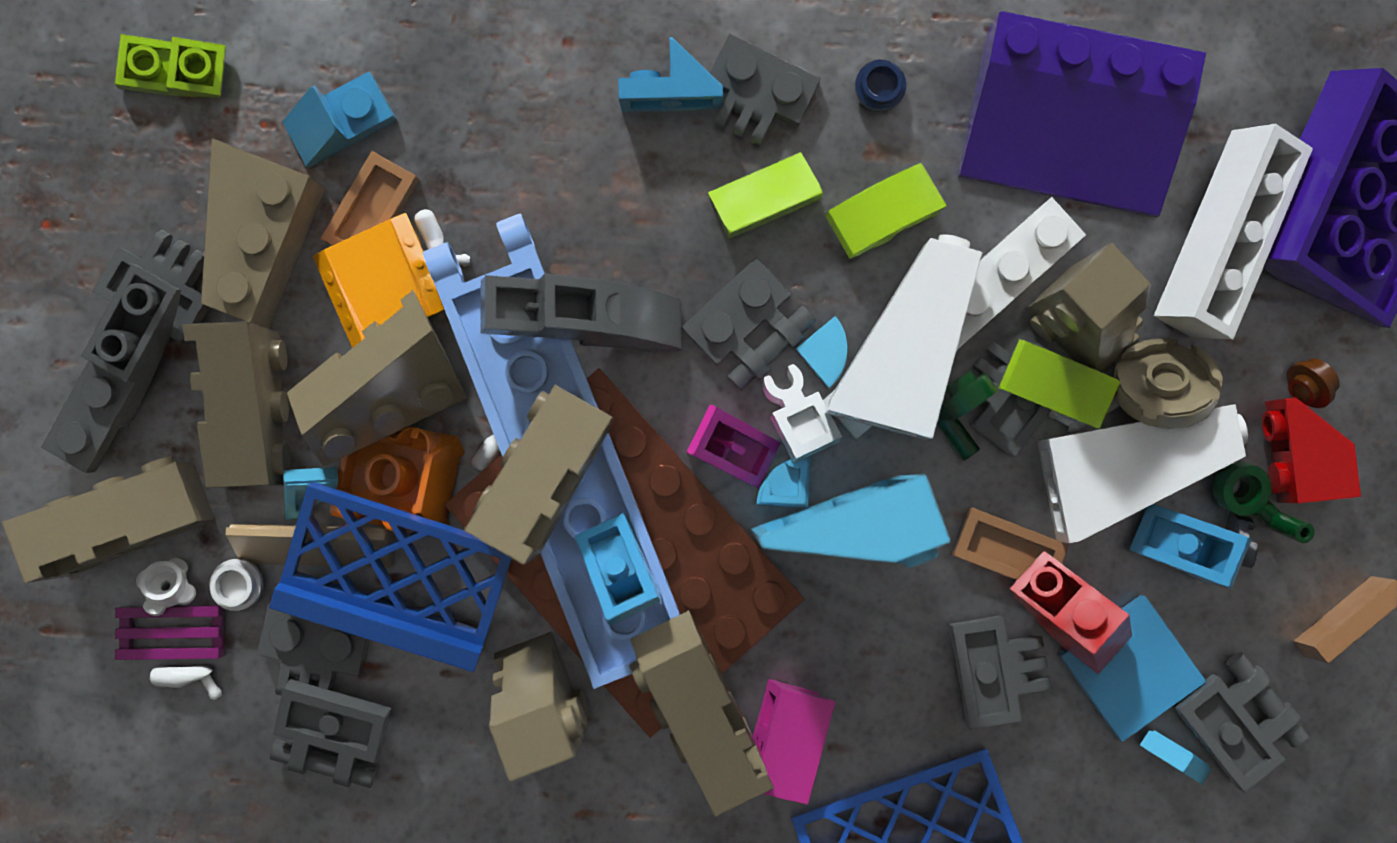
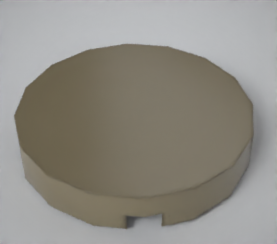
[1113,338,1223,429]

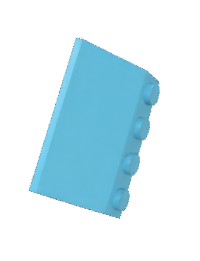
[751,475,950,568]

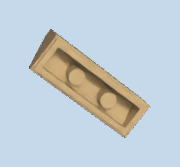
[226,523,395,568]

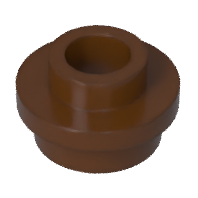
[1286,358,1340,408]

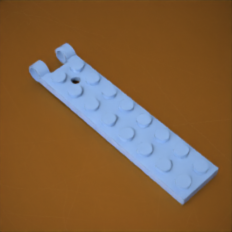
[423,213,680,689]

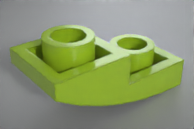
[115,34,226,98]
[825,163,947,259]
[998,339,1121,429]

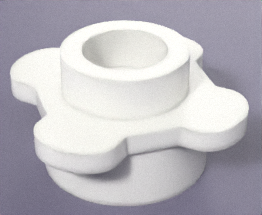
[136,558,196,616]

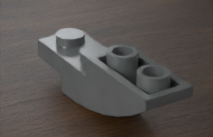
[41,263,181,473]
[480,273,682,352]

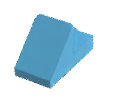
[618,37,723,112]
[282,71,398,168]
[1129,504,1252,589]
[575,513,661,626]

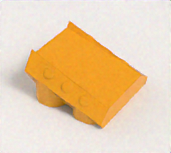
[312,213,444,348]

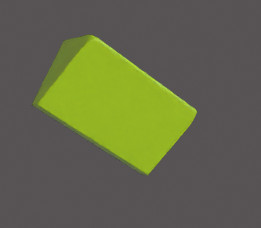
[708,152,824,240]

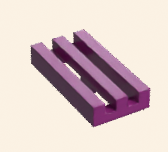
[115,605,225,660]

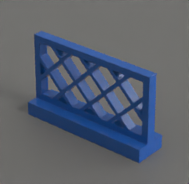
[269,481,512,672]
[791,748,1023,843]

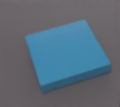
[1057,595,1207,742]

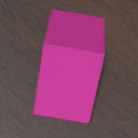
[686,404,781,489]

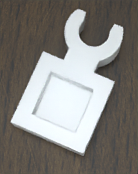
[762,364,842,463]

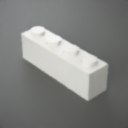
[1154,123,1313,339]

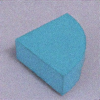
[795,316,848,389]
[756,456,811,508]
[283,467,338,520]
[1140,730,1212,785]

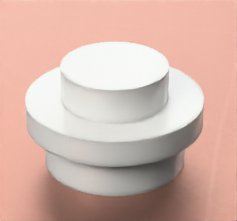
[209,559,263,611]

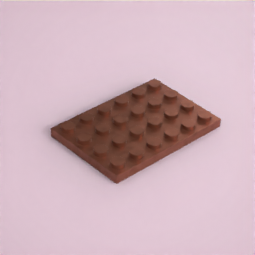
[444,368,805,738]

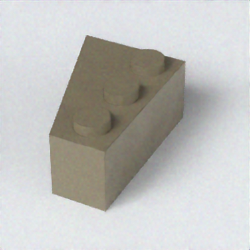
[201,138,326,329]
[1025,243,1151,374]
[287,290,467,467]
[182,321,291,488]
[464,385,616,564]
[2,457,215,583]
[629,611,774,817]
[489,631,592,782]

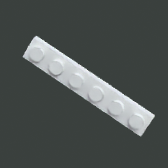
[823,197,1086,440]

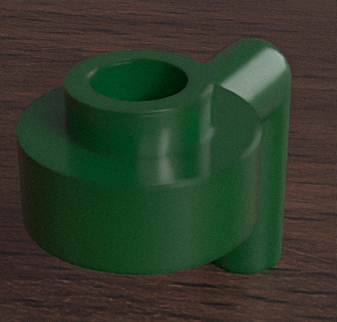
[937,370,998,461]
[1213,461,1315,543]

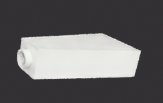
[824,234,982,440]
[1037,404,1248,543]

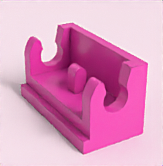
[753,679,836,805]

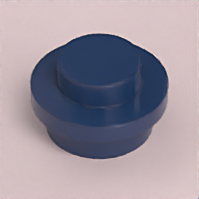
[855,60,906,112]

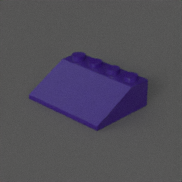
[958,11,1206,217]
[1263,68,1397,328]

